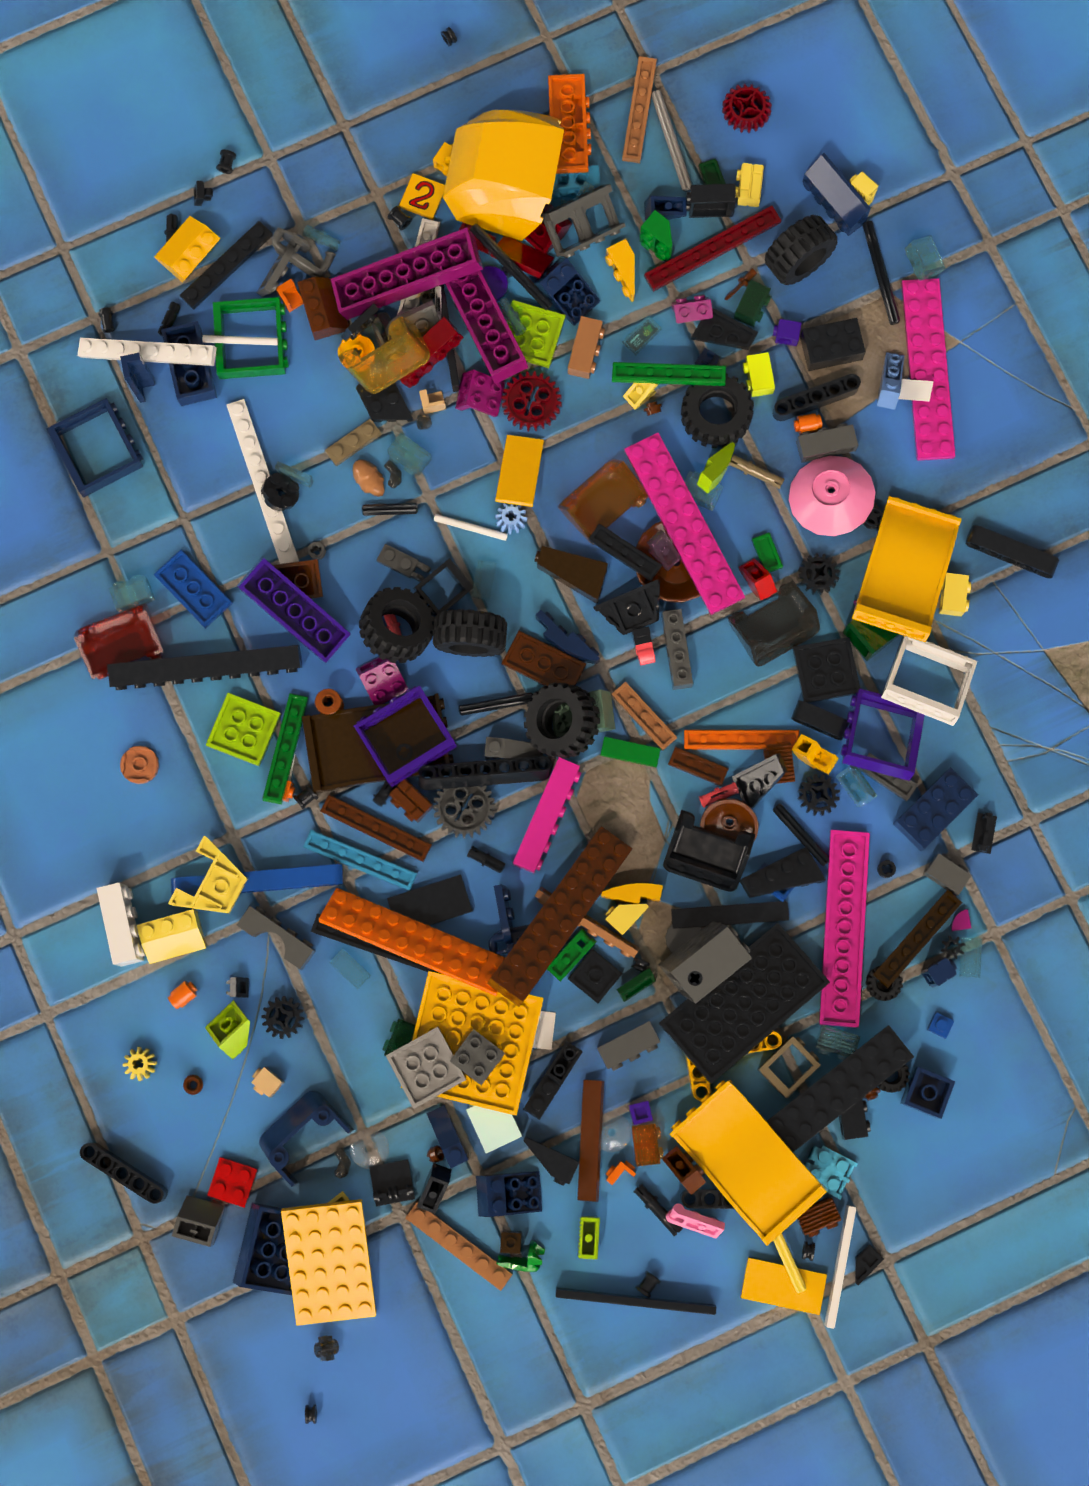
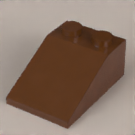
[273,559,323,599]

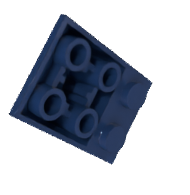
[534,258,600,326]
[476,1171,542,1217]

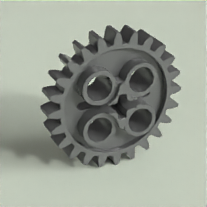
[433,786,496,839]

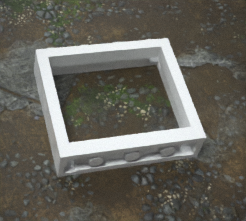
[881,636,978,726]

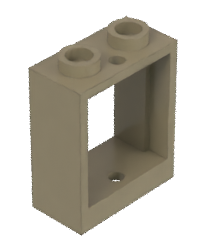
[757,1036,820,1098]

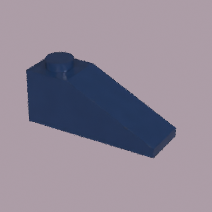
[427,1105,470,1169]

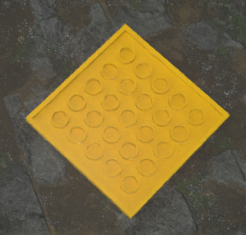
[401,971,544,1116]

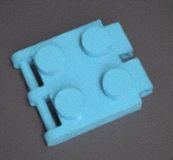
[805,1145,858,1200]

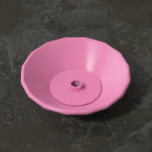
[788,456,876,536]

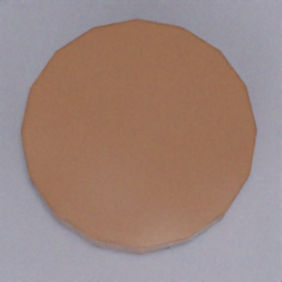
[120,746,159,784]

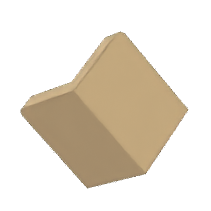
[419,389,446,414]

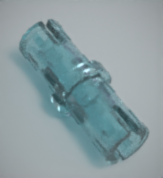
[303,225,341,251]
[498,298,526,336]

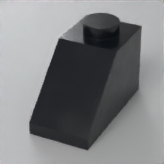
[417,1163,452,1214]

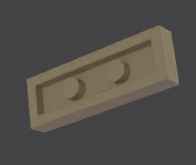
[325,418,382,467]

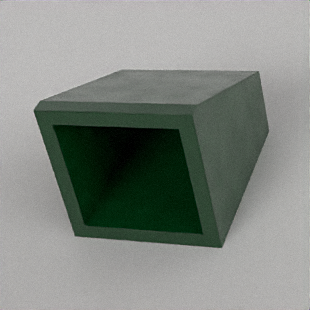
[843,619,901,661]

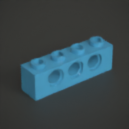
[551,165,600,199]

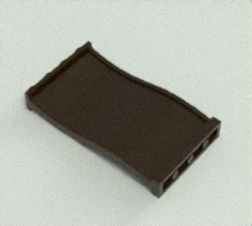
[302,693,454,794]

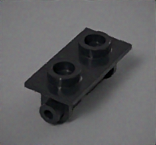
[971,813,997,854]

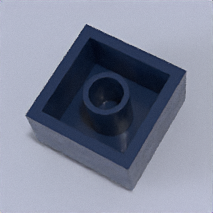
[900,1066,955,1119]

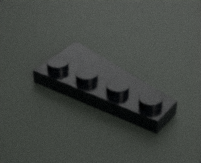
[740,847,826,898]

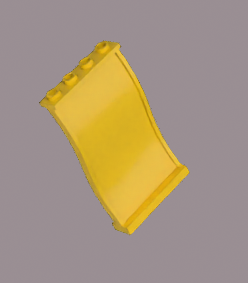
[851,496,962,642]
[670,1080,828,1246]

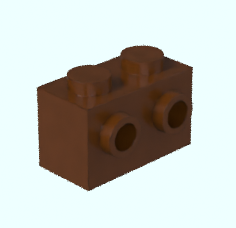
[662,1146,706,1195]

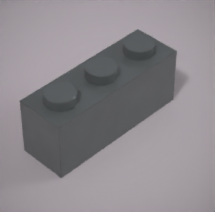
[796,423,858,463]
[597,1021,660,1071]

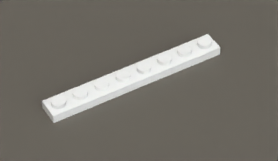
[77,338,217,366]

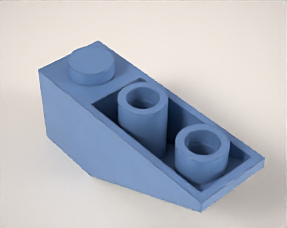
[877,352,905,410]

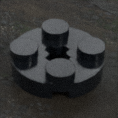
[261,473,299,511]

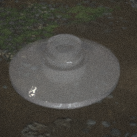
[601,1112,631,1152]
[350,1129,389,1169]

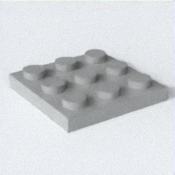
[386,1027,467,1109]

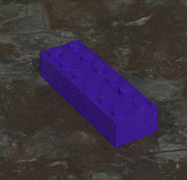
[236,558,351,663]

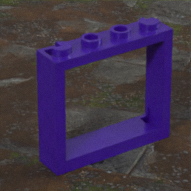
[354,685,457,787]
[840,688,925,781]

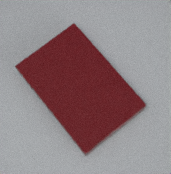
[490,236,554,278]

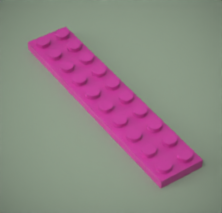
[901,278,955,461]
[624,433,745,615]
[819,830,870,1028]

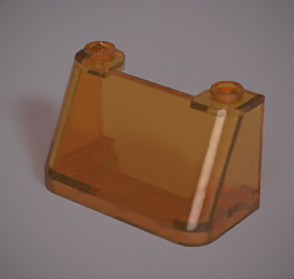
[558,459,648,545]

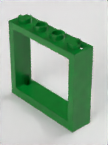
[213,297,289,379]

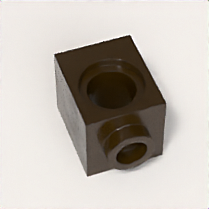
[500,1231,522,1254]

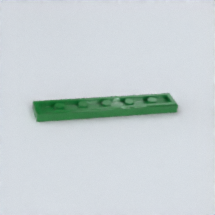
[612,362,726,386]
[262,693,308,805]

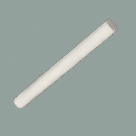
[202,335,278,345]
[434,514,508,541]

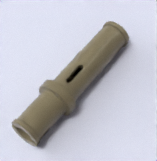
[729,454,785,489]

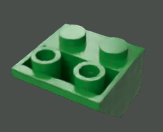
[640,210,672,262]

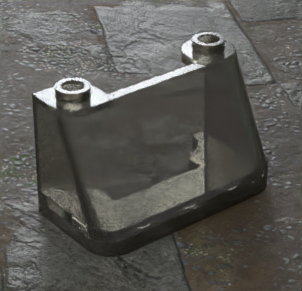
[728,580,820,667]

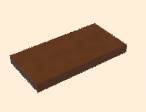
[501,630,586,686]

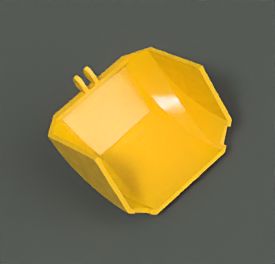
[442,109,564,241]

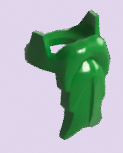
[496,1240,545,1272]

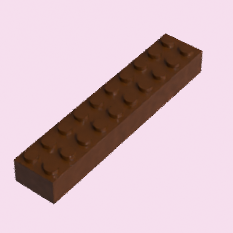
[487,826,632,1007]

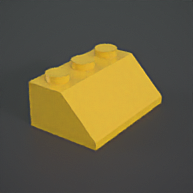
[154,216,221,283]

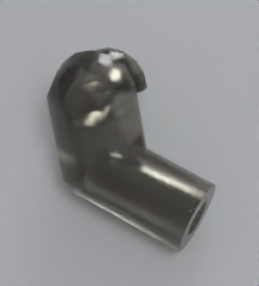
[384,460,402,488]
[334,1147,351,1179]

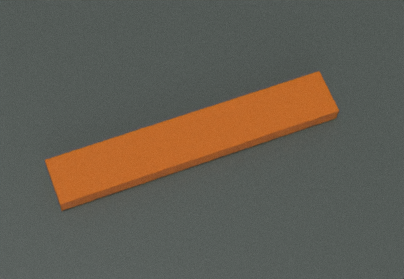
[684,730,799,750]

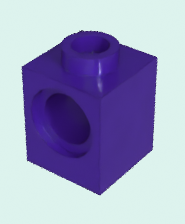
[772,319,802,347]
[628,1100,653,1125]

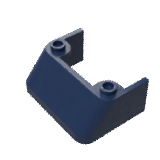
[259,1091,354,1187]

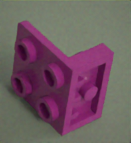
[455,369,505,417]
[356,657,408,705]

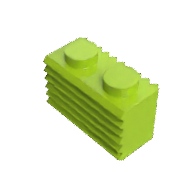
[577,1216,600,1259]

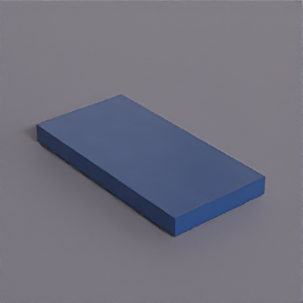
[154,549,233,629]

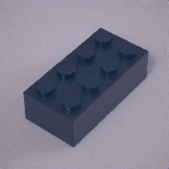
[161,321,217,406]
[893,767,979,851]

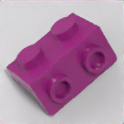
[671,295,713,324]

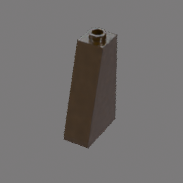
[535,546,608,603]

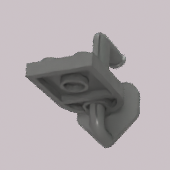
[256,227,336,297]
[362,301,440,359]

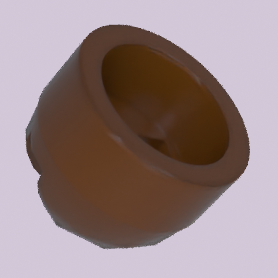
[427,1145,444,1163]

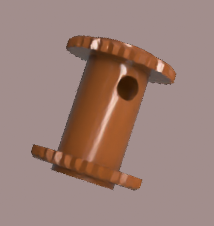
[315,689,344,715]

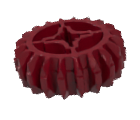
[722,83,772,134]

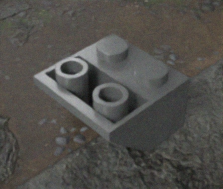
[172,1195,225,1247]

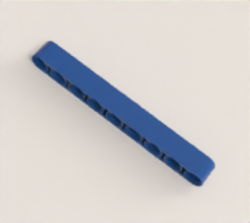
[171,864,344,897]

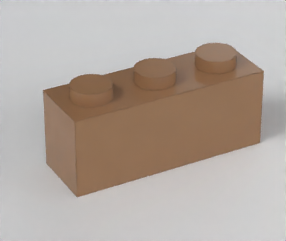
[568,316,605,379]

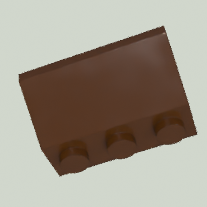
[297,277,349,340]

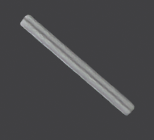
[651,90,692,191]

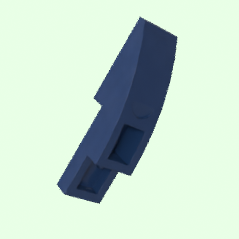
[536,610,600,664]

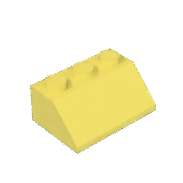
[137,909,207,964]

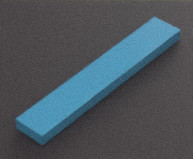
[303,830,418,891]

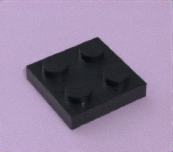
[341,304,379,342]

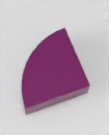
[951,909,971,932]

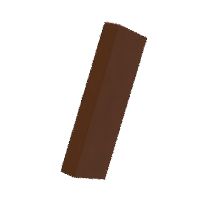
[668,746,729,787]

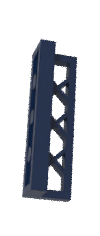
[120,353,156,403]

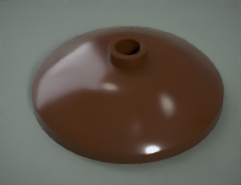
[700,798,759,841]

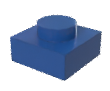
[927,1012,954,1039]

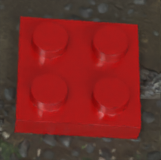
[207,1157,258,1208]

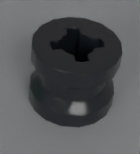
[863,507,883,529]

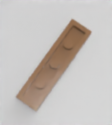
[611,681,677,751]

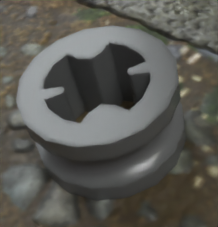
[308,542,326,560]

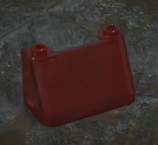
[74,604,164,680]

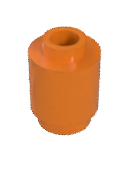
[794,413,822,434]
[167,981,198,1009]

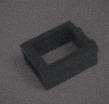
[686,184,736,218]
[413,558,474,616]

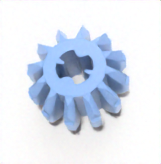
[495,503,527,534]

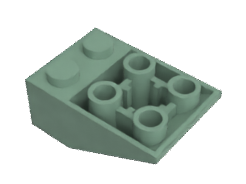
[552,689,615,738]

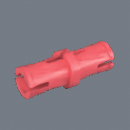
[699,782,739,808]

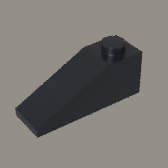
[523,1136,579,1186]

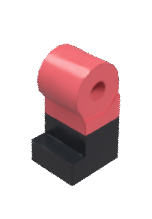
[632,627,655,666]

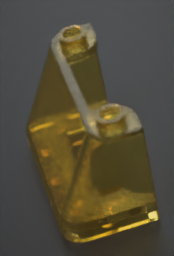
[338,316,430,394]

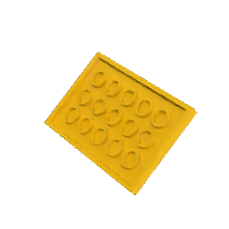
[281,1199,377,1326]

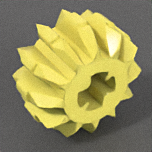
[123,1047,157,1081]

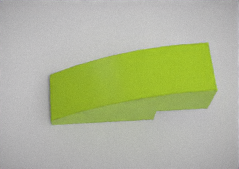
[697,442,735,494]

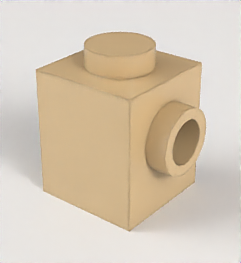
[251,1067,284,1098]

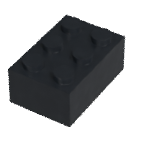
[800,318,866,371]

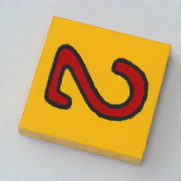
[399,173,445,220]

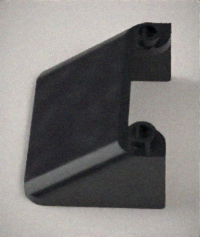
[663,810,756,892]

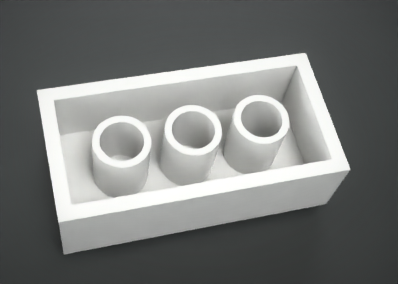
[97,882,146,967]

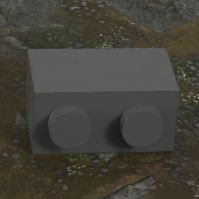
[923,853,972,896]

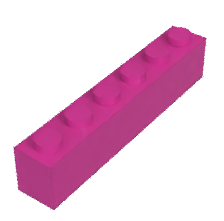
[513,757,582,874]

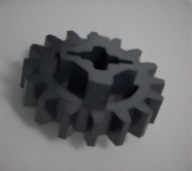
[798,553,840,595]
[797,774,840,816]
[261,996,305,1039]

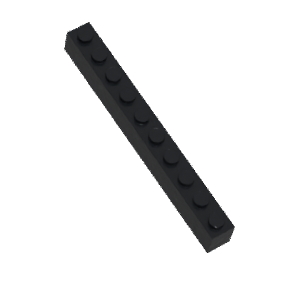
[107,645,302,690]

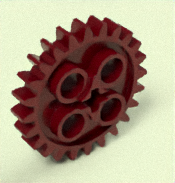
[501,371,562,432]

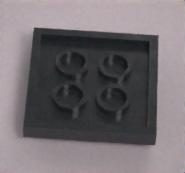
[792,637,860,703]

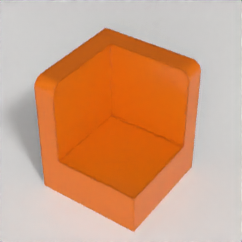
[276,279,303,312]

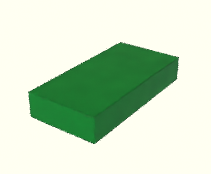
[751,532,783,573]

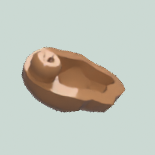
[352,460,385,497]

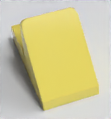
[623,383,659,410]

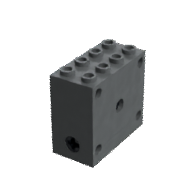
[658,921,752,1004]

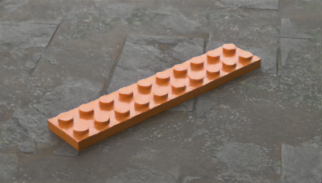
[319,887,505,996]

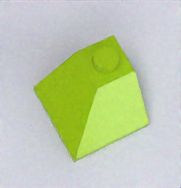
[205,1000,250,1059]

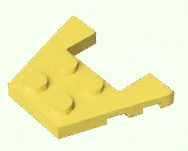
[168,836,248,914]

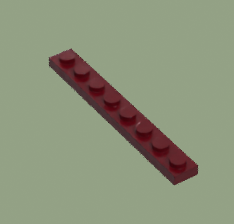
[644,205,781,292]

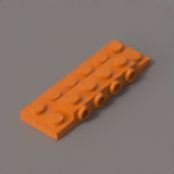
[548,74,591,174]

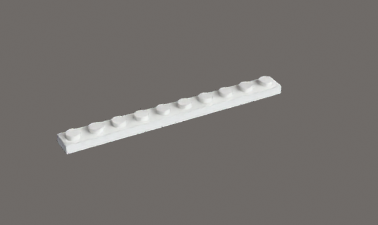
[227,399,299,564]

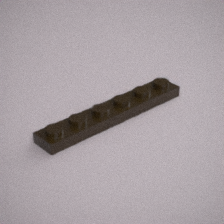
[873,890,963,988]

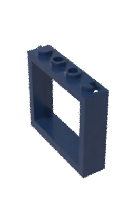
[46,398,143,498]

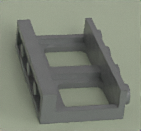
[541,184,626,258]

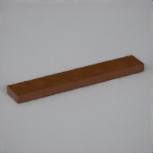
[320,795,432,862]
[577,1080,604,1202]

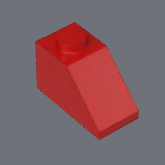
[738,558,777,601]

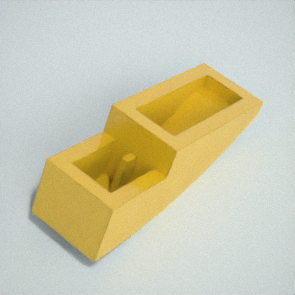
[601,883,663,904]

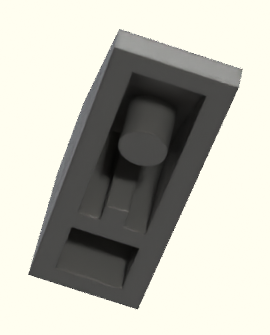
[485,737,543,760]

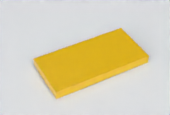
[495,435,544,507]
[740,1257,827,1315]

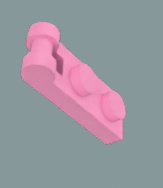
[666,1203,725,1238]

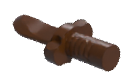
[725,268,757,300]

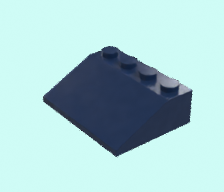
[233,1203,292,1295]

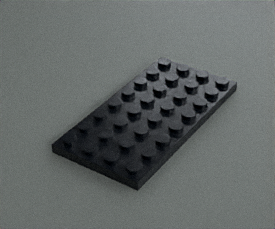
[659,923,830,1085]

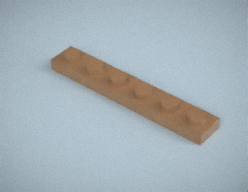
[622,56,657,163]
[535,887,640,958]
[405,1201,513,1291]

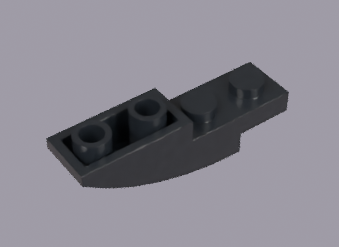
[523,1041,583,1120]

